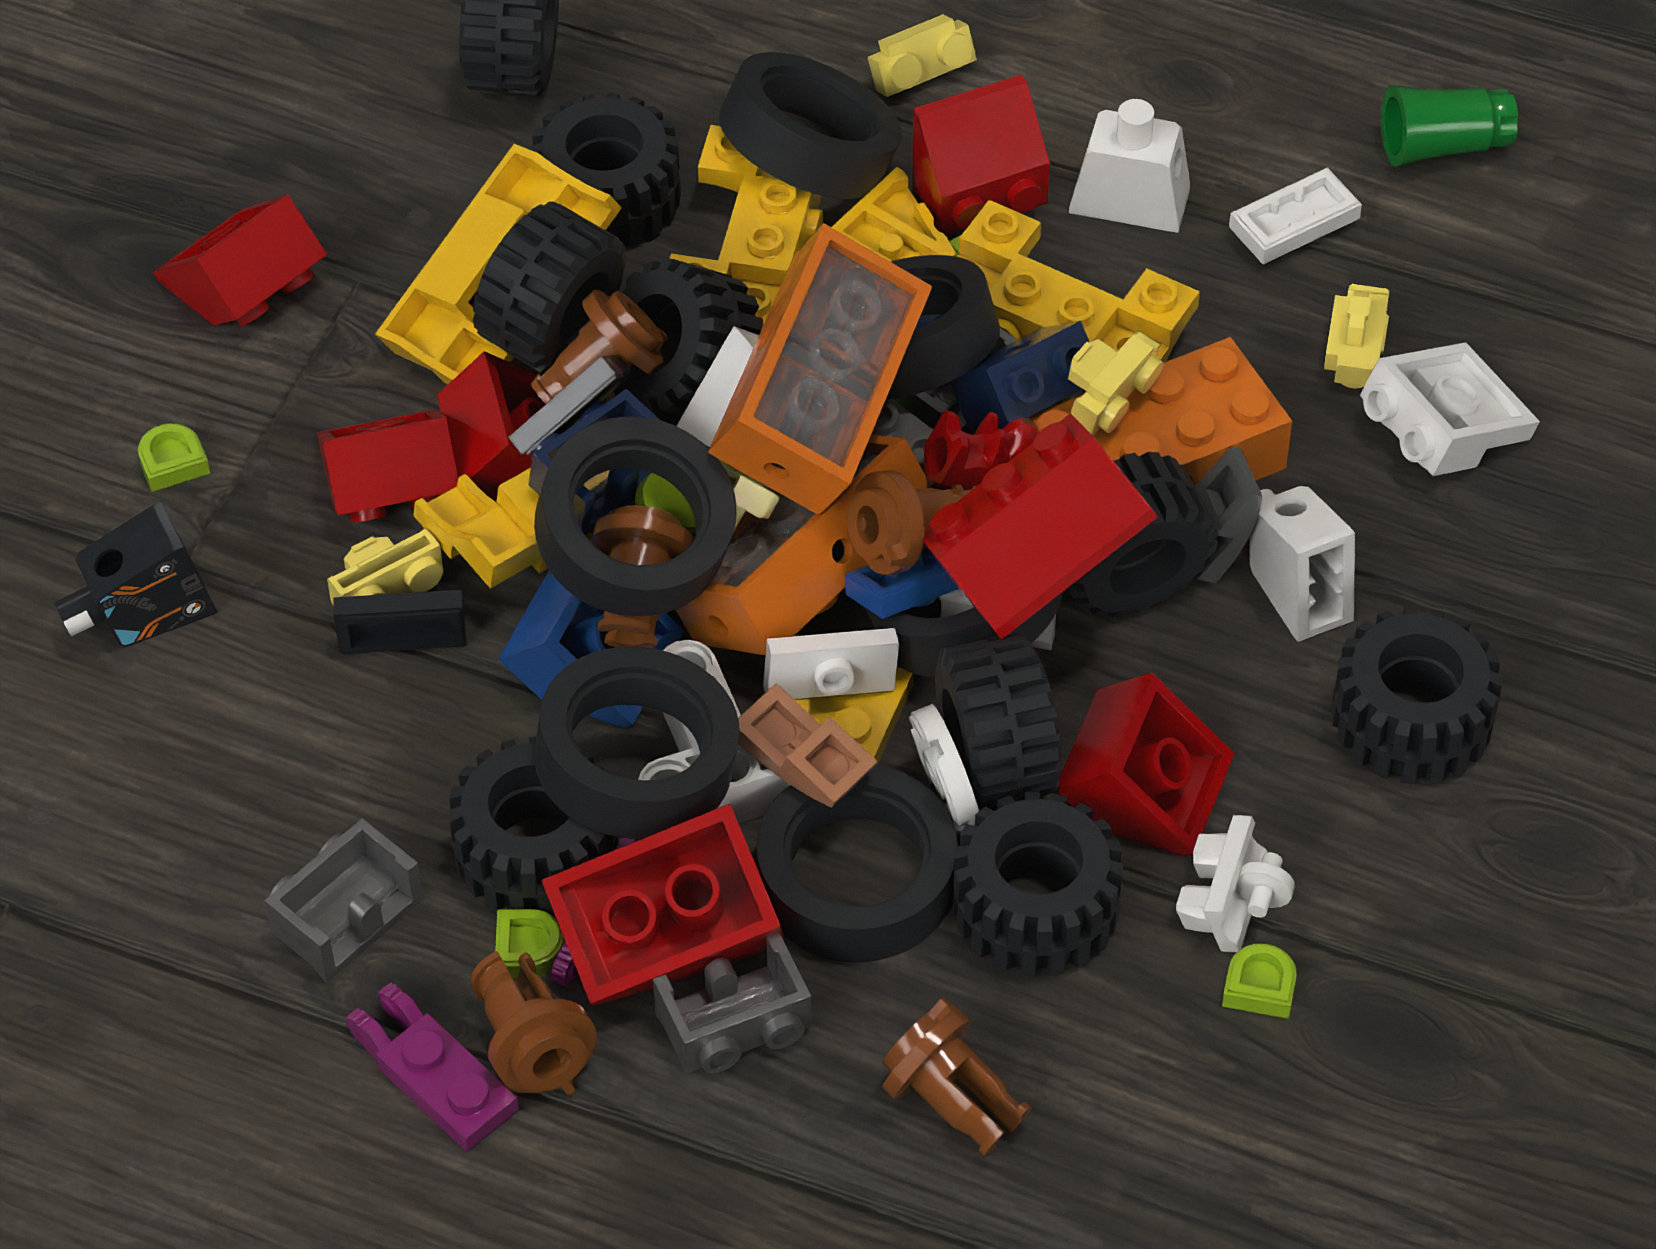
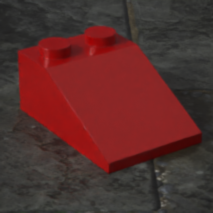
[541,804,785,1006]

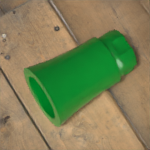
[1381,85,1518,167]

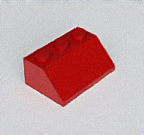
[923,413,1158,640]

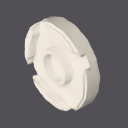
[909,704,979,835]

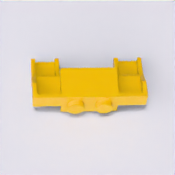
[670,125,823,325]
[375,144,621,385]
[957,200,1200,362]
[413,392,629,589]

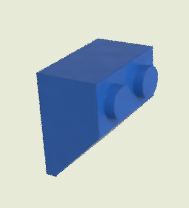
[498,548,684,728]

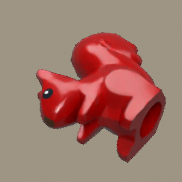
[923,410,1039,490]

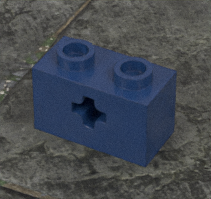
[950,321,1089,433]

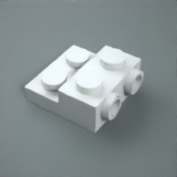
[1360,342,1540,476]

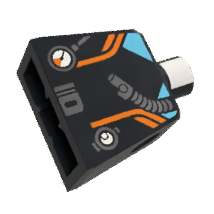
[54,501,218,647]

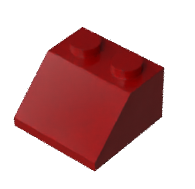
[912,74,1050,236]
[153,194,327,327]
[437,351,546,502]
[316,409,458,523]
[1056,673,1235,856]

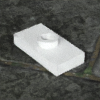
[1229,167,1362,264]
[763,628,899,699]

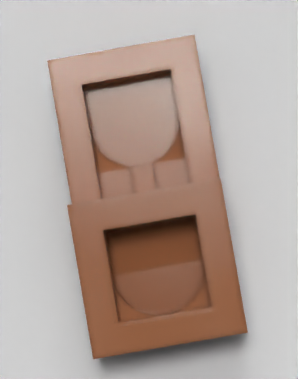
[738,683,878,808]

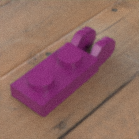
[345,982,519,1151]

